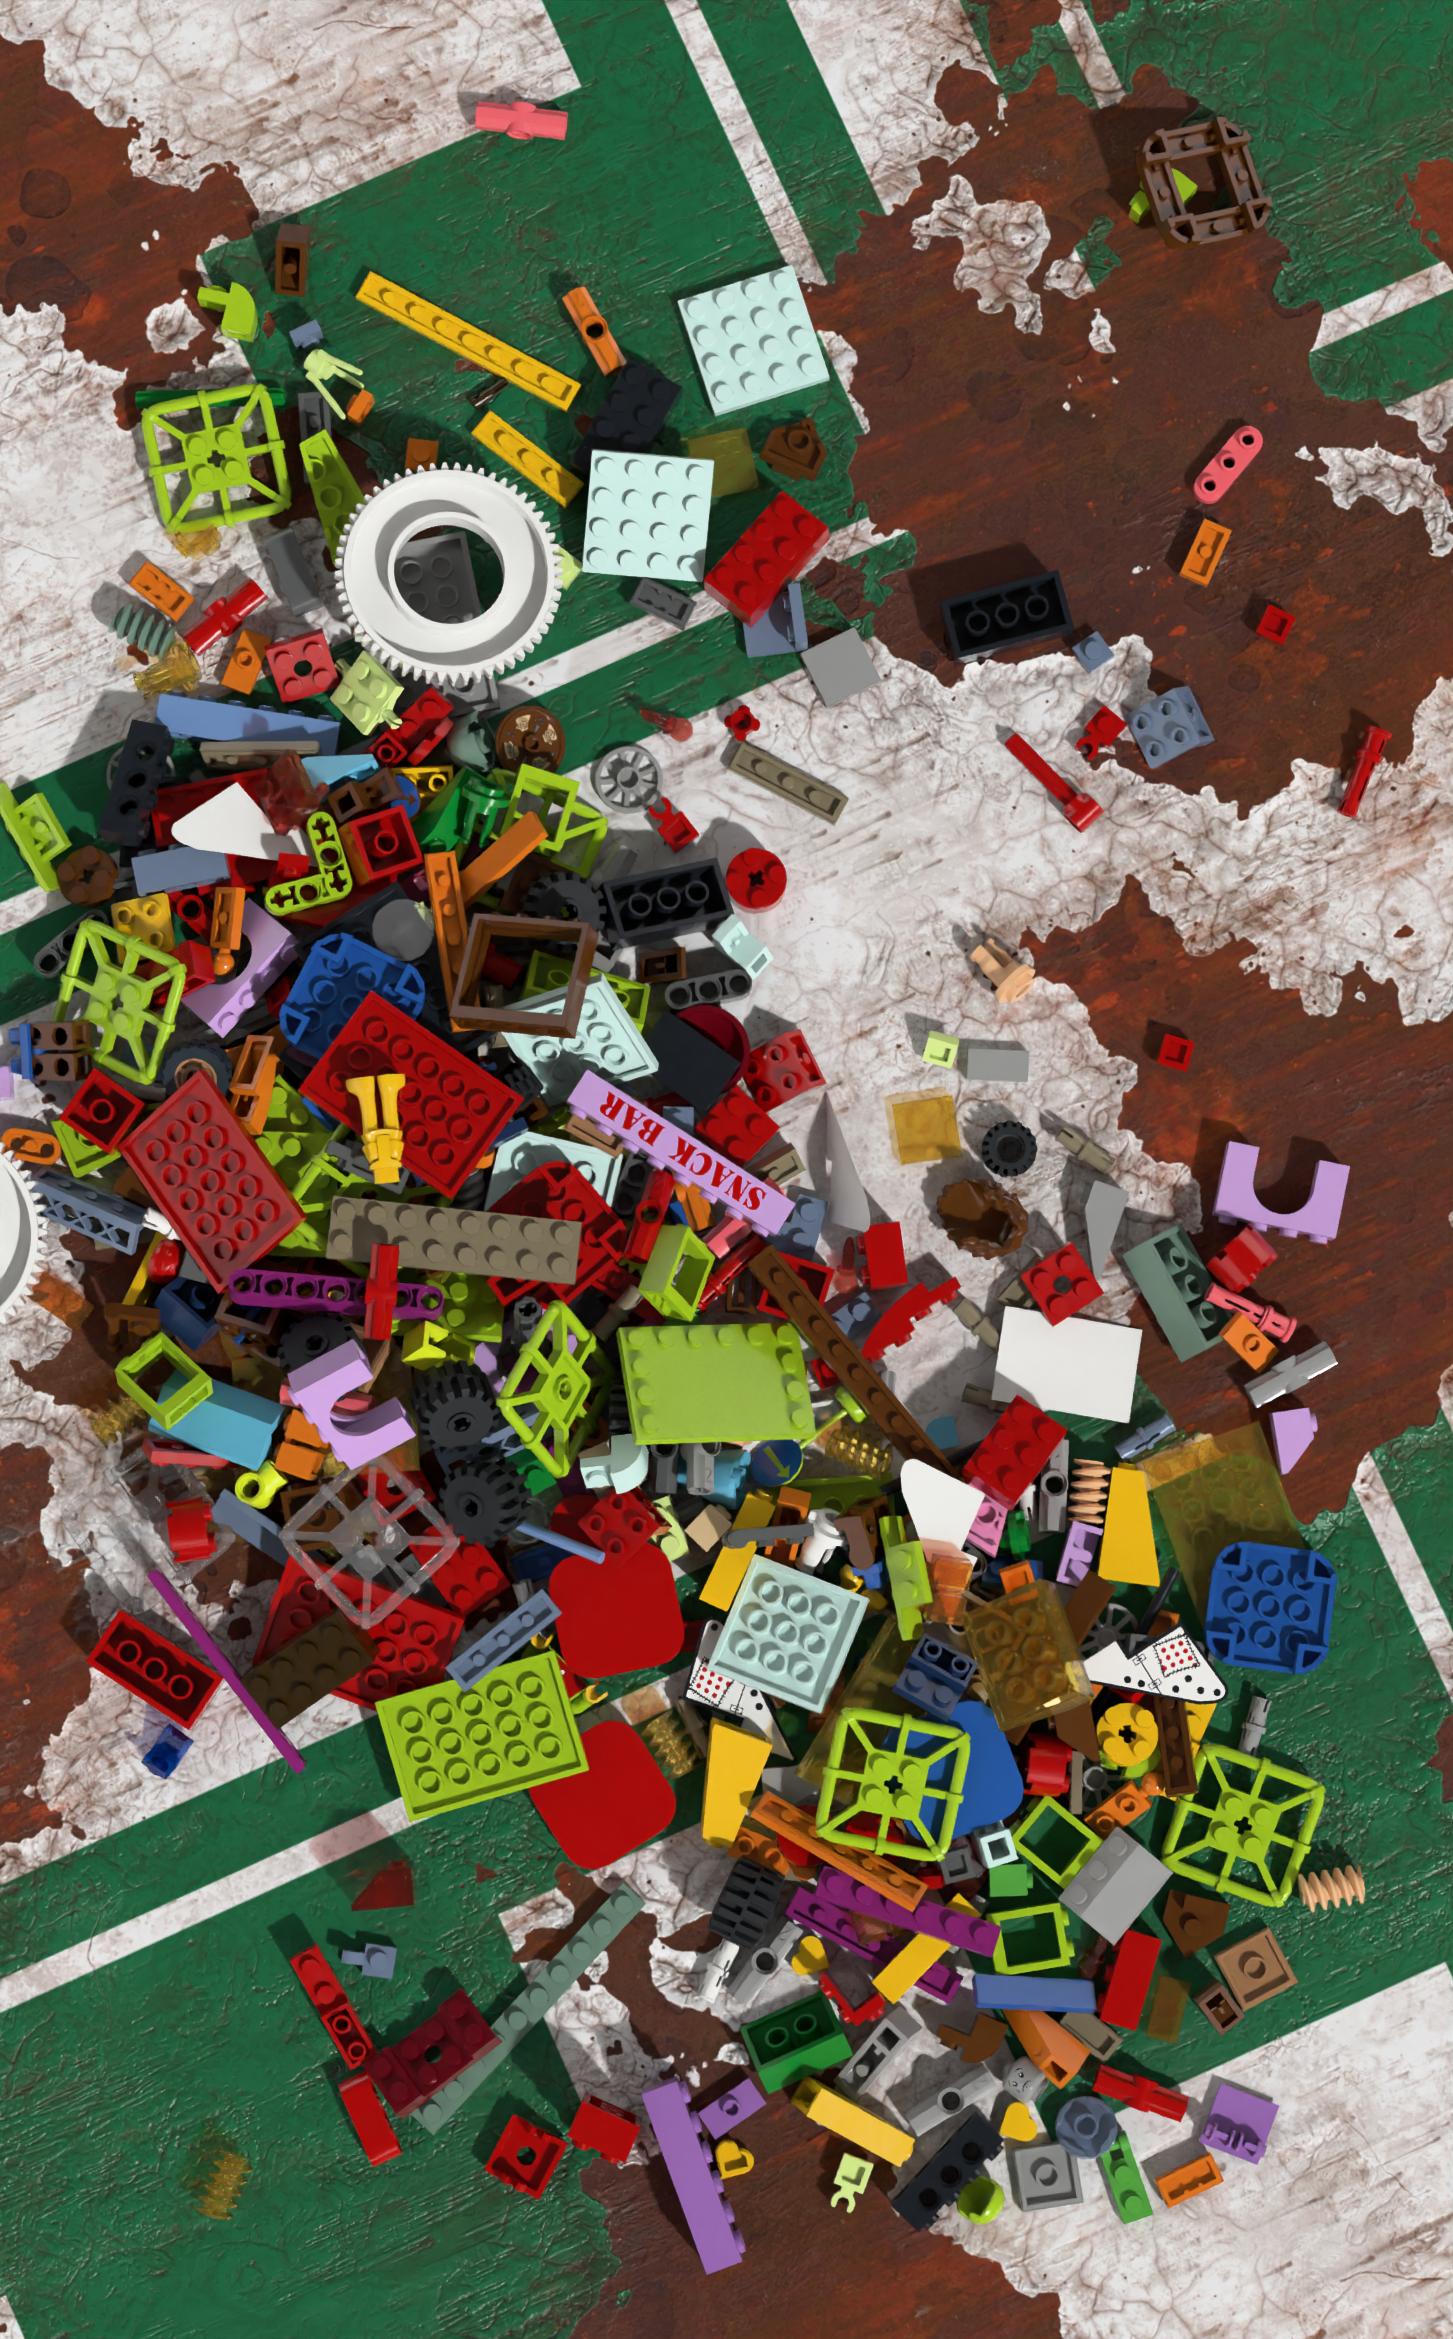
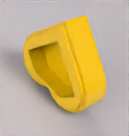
[791,1935,830,1975]
[999,2101,1038,2142]
[715,2139,754,2179]

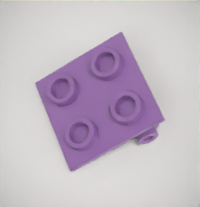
[1199,2083,1279,2165]

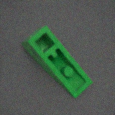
[411,765,487,856]

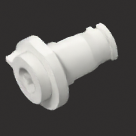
[794,1508,848,1576]

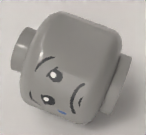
[1001,2056,1049,2103]

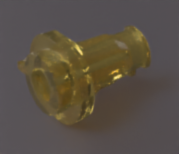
[133,641,202,701]

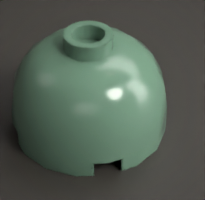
[444,712,500,774]

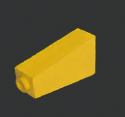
[1096,1462,1160,1587]
[699,1488,777,1612]
[700,1717,773,1849]
[790,2076,915,2167]

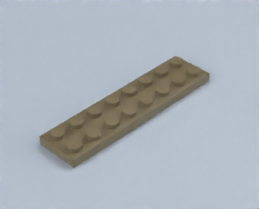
[326,1196,582,1285]

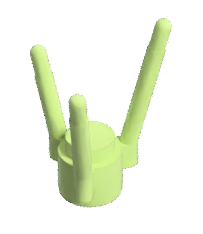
[304,349,364,419]

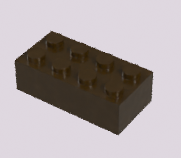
[239,1601,381,1730]

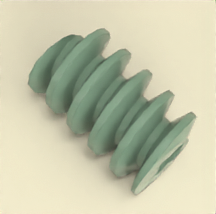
[108,601,176,663]

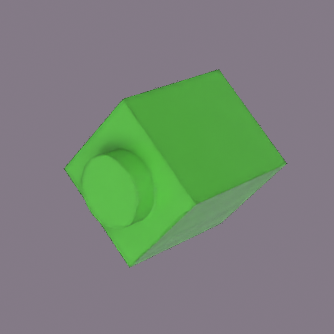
[988,1863,1033,1897]

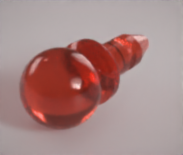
[639,709,693,742]
[834,1237,858,1295]
[1077,1934,1109,1980]

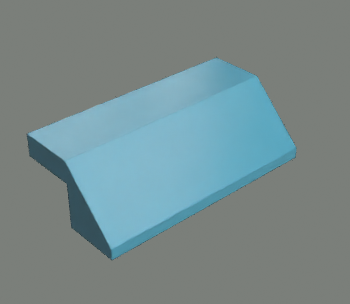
[148,1369,287,1471]

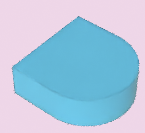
[925,1416,959,1449]

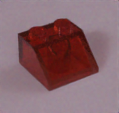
[351,1859,418,1911]

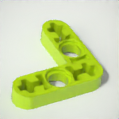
[264,812,352,916]

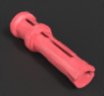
[1204,1282,1297,1343]

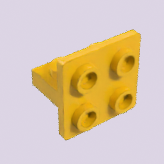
[111,893,176,964]

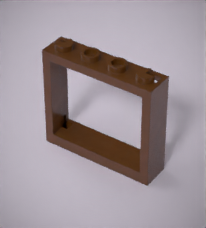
[449,911,599,1039]

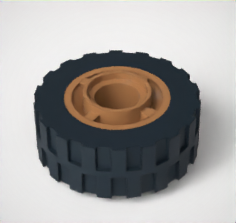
[162,1039,234,1097]

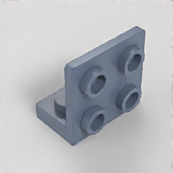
[743,583,808,658]
[1126,686,1215,769]

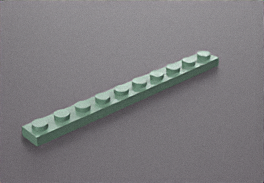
[411,1882,646,2135]

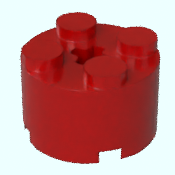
[726,848,787,914]
[1205,1223,1279,1294]
[165,1496,217,1564]
[1017,1732,1073,1797]

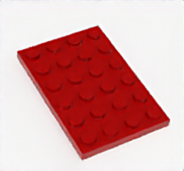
[298,990,524,1200]
[117,1070,308,1294]
[252,1552,467,1712]

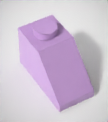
[1269,1407,1318,1475]

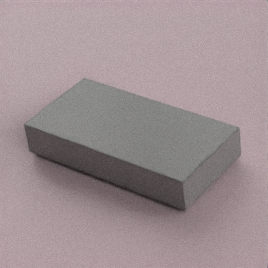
[966,1048,1029,1082]

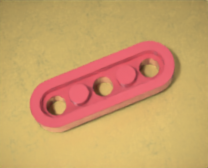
[1193,426,1263,504]

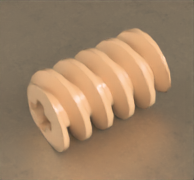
[1066,1459,1112,1524]
[1297,1864,1365,1912]

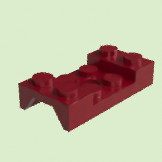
[362,1988,502,2119]

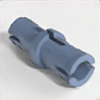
[1114,1413,1176,1463]

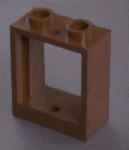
[214,1258,303,1346]

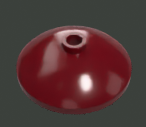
[675,1005,751,1094]

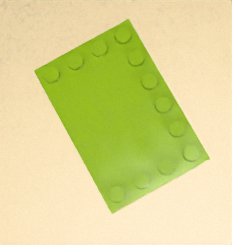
[616,1322,816,1445]
[375,1649,590,1822]

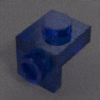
[141,1723,194,1780]

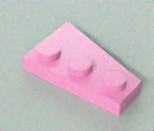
[966,1483,1008,1558]

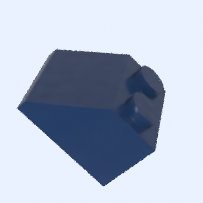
[151,1276,240,1352]

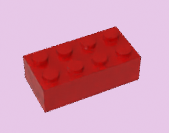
[703,491,829,628]
[85,1609,225,1730]

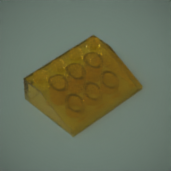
[960,1579,1096,1732]

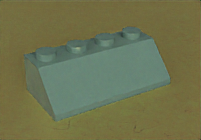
[1122,1224,1232,1363]

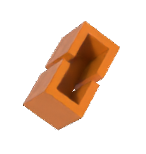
[273,1409,329,1481]

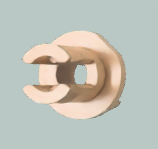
[970,938,1036,1003]

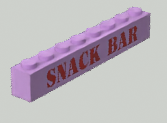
[566,1069,796,1238]

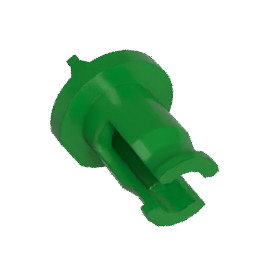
[459,776,511,848]
[966,1510,1031,1561]

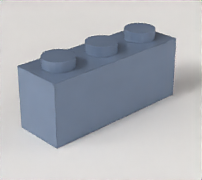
[131,843,232,897]

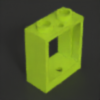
[497,763,580,858]
[638,1223,715,1322]
[115,1331,213,1431]
[1008,1795,1104,1890]
[984,1901,1075,1976]

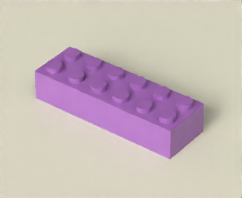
[641,2076,746,2275]

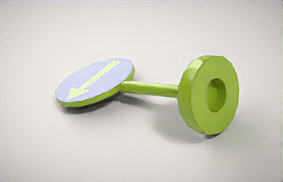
[751,1386,869,1488]

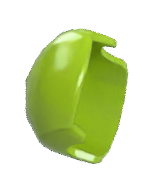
[957,2175,1005,2224]

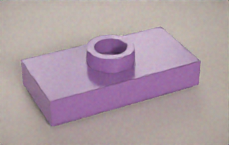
[698,2077,767,2140]

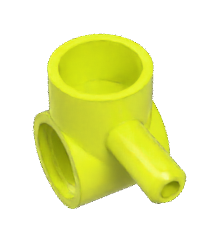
[235,1459,289,1509]

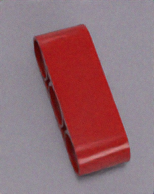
[338,2071,403,2167]

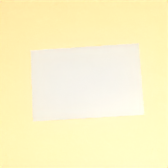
[991,1306,1142,1423]

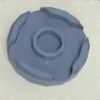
[1055,2095,1118,2159]

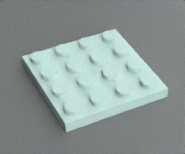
[678,265,830,416]
[582,449,714,582]
[498,973,659,1107]
[482,1131,623,1212]
[707,1554,870,1715]

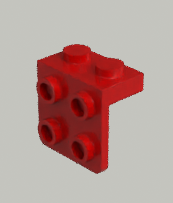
[818,1968,887,2027]

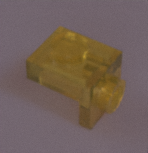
[174,524,223,563]

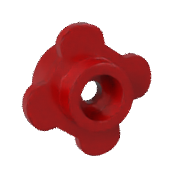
[724,705,760,741]

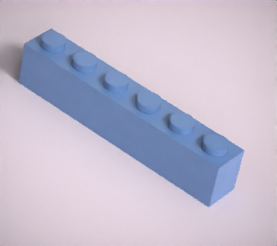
[154,691,342,756]

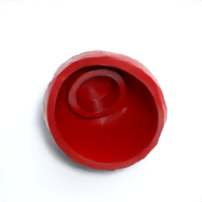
[147,1238,186,1284]

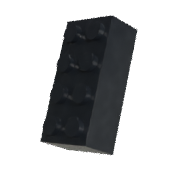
[570,358,682,480]
[939,570,1074,666]
[597,858,734,951]

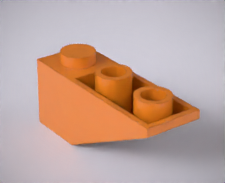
[1002,2009,1091,2089]

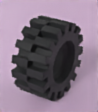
[499,1066,543,1114]
[981,1121,1038,1177]

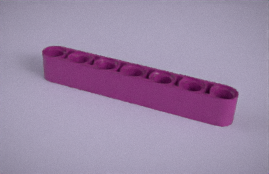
[228,1268,444,1322]

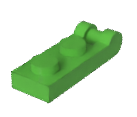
[1100,2130,1154,2225]

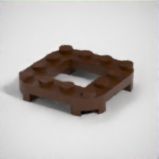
[1135,117,1272,250]

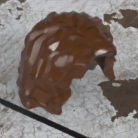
[936,1178,1029,1260]

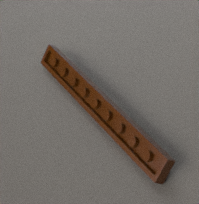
[746,1244,967,1484]

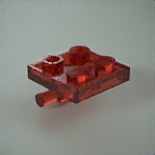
[254,748,330,836]

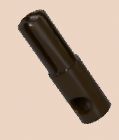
[470,377,509,410]

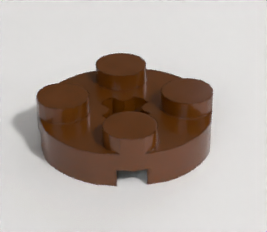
[57,846,119,908]

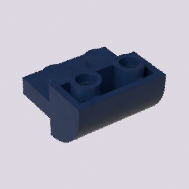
[892,1633,979,1722]

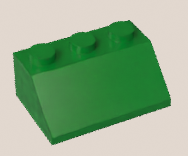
[739,1990,853,2094]

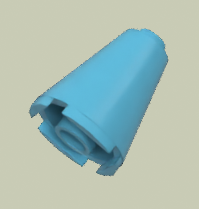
[677,1449,751,1510]

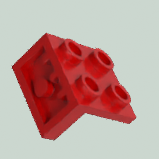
[744,1029,827,1113]
[578,1486,672,1568]

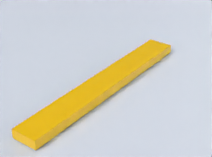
[355,271,581,413]

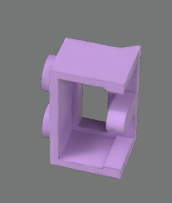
[1056,1521,1103,1588]

